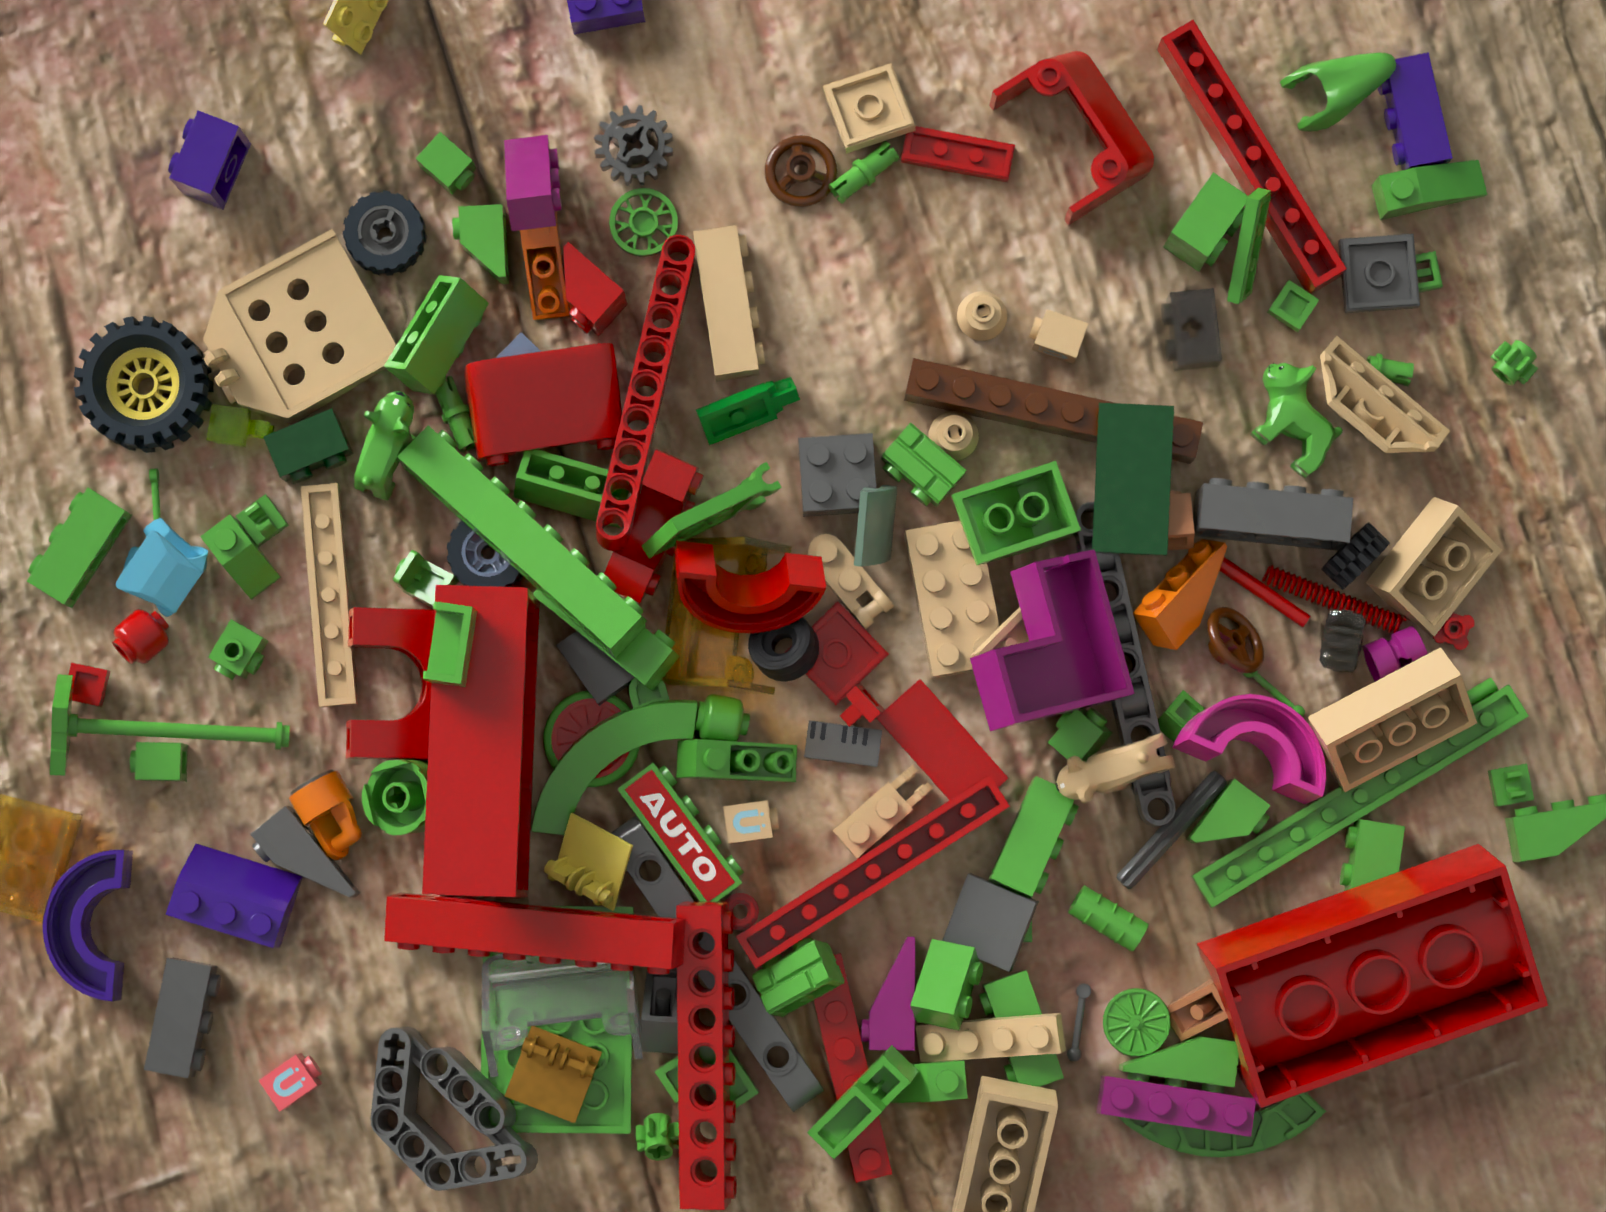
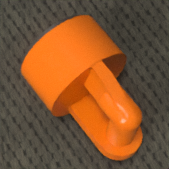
[289,769,362,860]

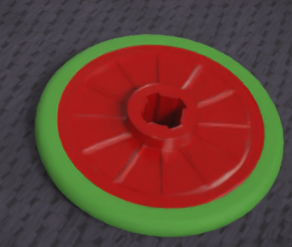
[543,691,640,787]

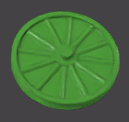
[1103,988,1171,1056]

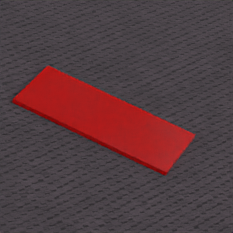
[876,679,1009,800]

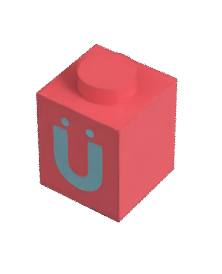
[258,1053,322,1112]

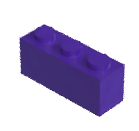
[1378,52,1453,170]

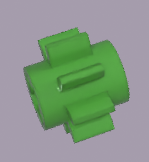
[1491,340,1538,386]
[636,1113,679,1161]

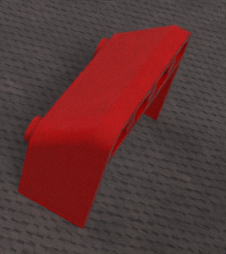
[989,51,1154,226]

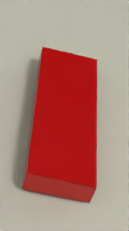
[901,126,1015,183]

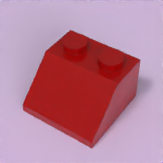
[563,242,628,337]

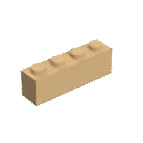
[693,225,765,382]

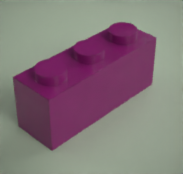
[504,135,562,231]

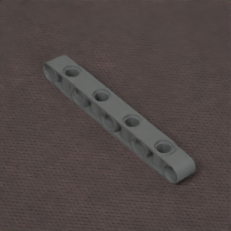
[1075,502,1175,827]
[611,816,825,1112]

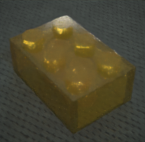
[0,794,83,923]

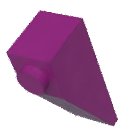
[861,936,915,1051]

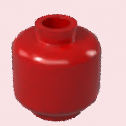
[112,609,169,664]

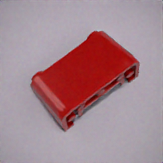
[464,343,622,467]

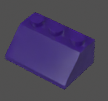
[166,844,303,948]

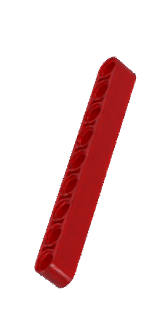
[596,234,695,551]

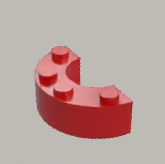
[604,449,704,603]
[674,540,826,633]

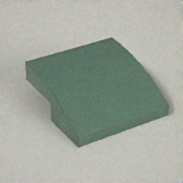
[854,485,898,567]

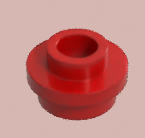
[725,893,759,930]

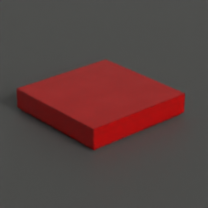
[785,601,889,706]

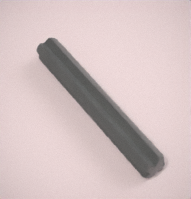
[1116,771,1227,889]

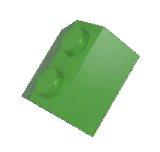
[951,461,1081,566]

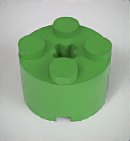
[362,759,428,835]

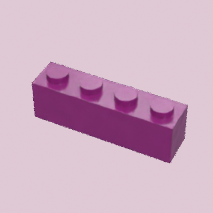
[1096,1076,1256,1137]

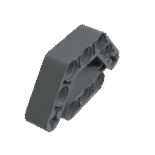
[370,1027,538,1191]

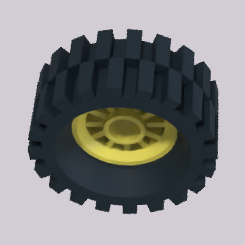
[74,316,214,453]

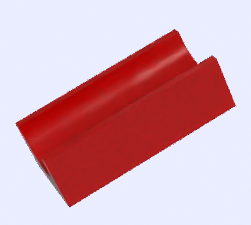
[422,585,540,898]
[1197,844,1548,1108]

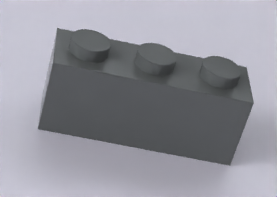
[144,957,221,1078]

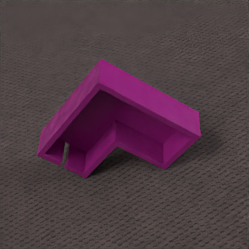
[970,549,1135,732]

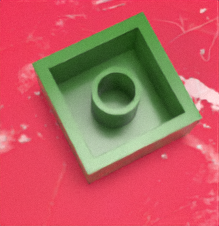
[1163,172,1247,272]

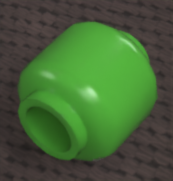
[694,694,750,741]

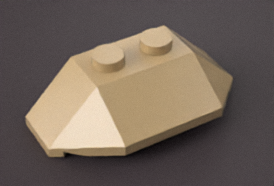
[1320,336,1450,453]

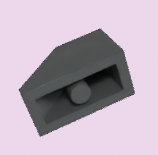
[641,967,678,1054]

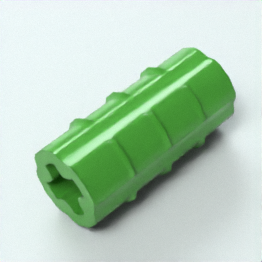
[1067,885,1149,952]

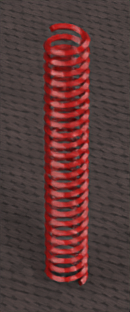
[1262,565,1407,633]

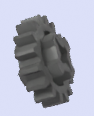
[594,105,674,186]

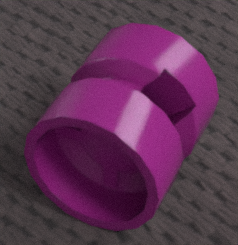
[1362,626,1428,682]

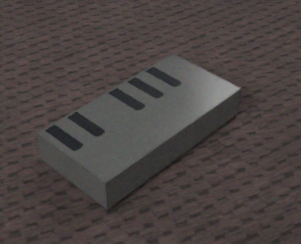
[804,720,882,767]

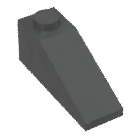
[250,806,360,898]

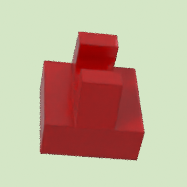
[840,683,885,727]

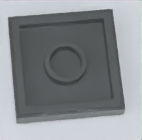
[1338,234,1420,313]
[556,631,635,706]
[942,873,1039,972]

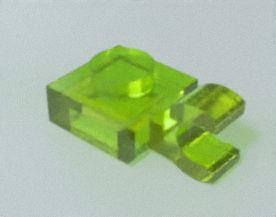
[206,404,275,447]

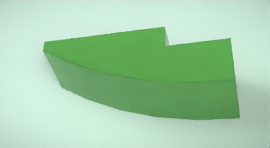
[807,1045,919,1159]

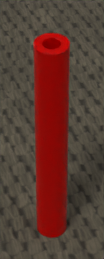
[1219,557,1311,628]

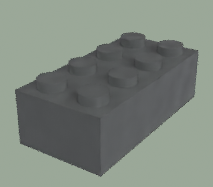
[1193,478,1353,551]

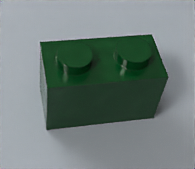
[264,408,354,484]

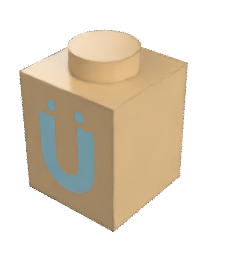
[1029,309,1088,364]
[723,800,779,844]

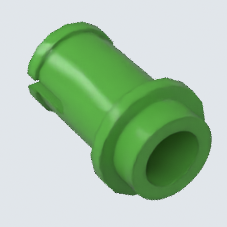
[1367,353,1414,387]

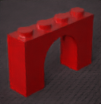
[346,607,434,760]

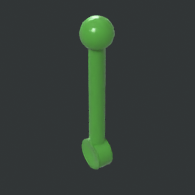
[149,468,161,520]
[1243,670,1305,717]

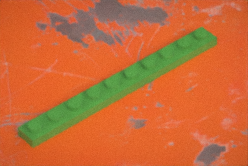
[1191,685,1529,908]

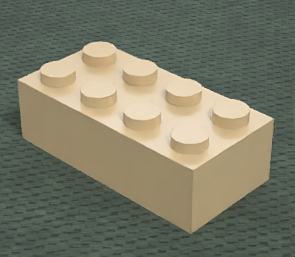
[904,520,999,680]
[1308,648,1477,792]
[952,1076,1058,1212]

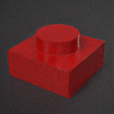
[68,662,111,707]

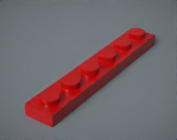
[814,953,892,1183]

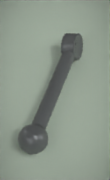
[1067,984,1091,1062]

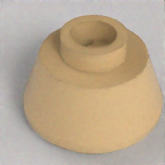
[957,291,1007,341]
[928,411,979,461]

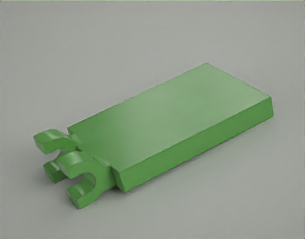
[642,462,782,559]

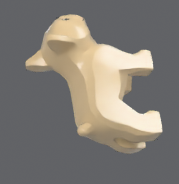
[1056,733,1175,803]

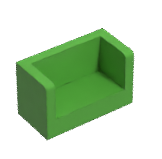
[422,601,477,687]

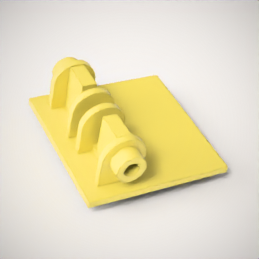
[323,0,388,55]
[544,813,633,911]

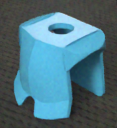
[116,518,209,617]

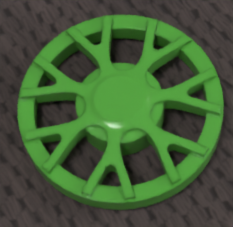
[609,188,678,257]

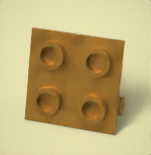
[504,1025,602,1123]

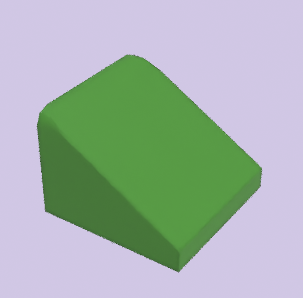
[1157,690,1205,742]

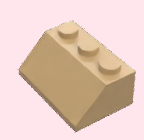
[1366,497,1502,636]

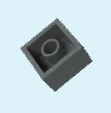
[798,433,876,517]

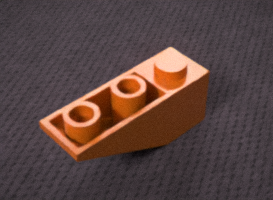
[520,211,569,320]
[1133,539,1228,650]

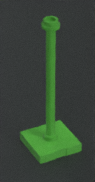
[50,674,290,776]

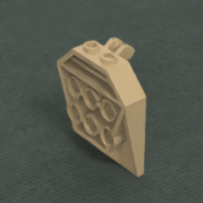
[203,229,396,424]

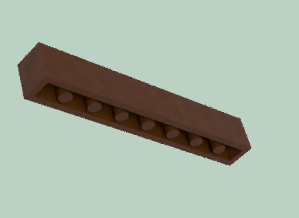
[904,358,1203,464]

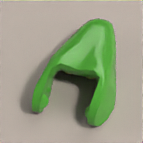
[1280,53,1396,132]

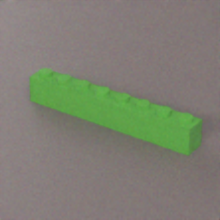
[397,425,646,659]

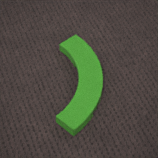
[531,700,698,835]
[1116,1092,1326,1157]

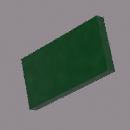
[1092,403,1174,556]

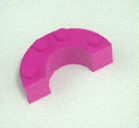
[1172,694,1326,804]

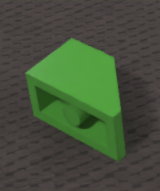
[452,204,509,284]
[200,514,281,599]
[1186,778,1271,843]
[891,1060,968,1103]

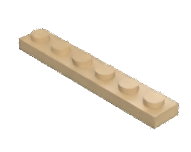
[301,483,358,708]

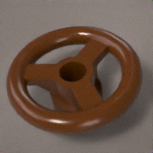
[765,135,837,207]
[1207,607,1264,673]

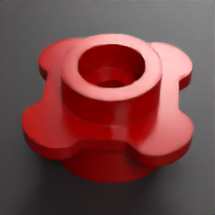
[1433,612,1475,650]

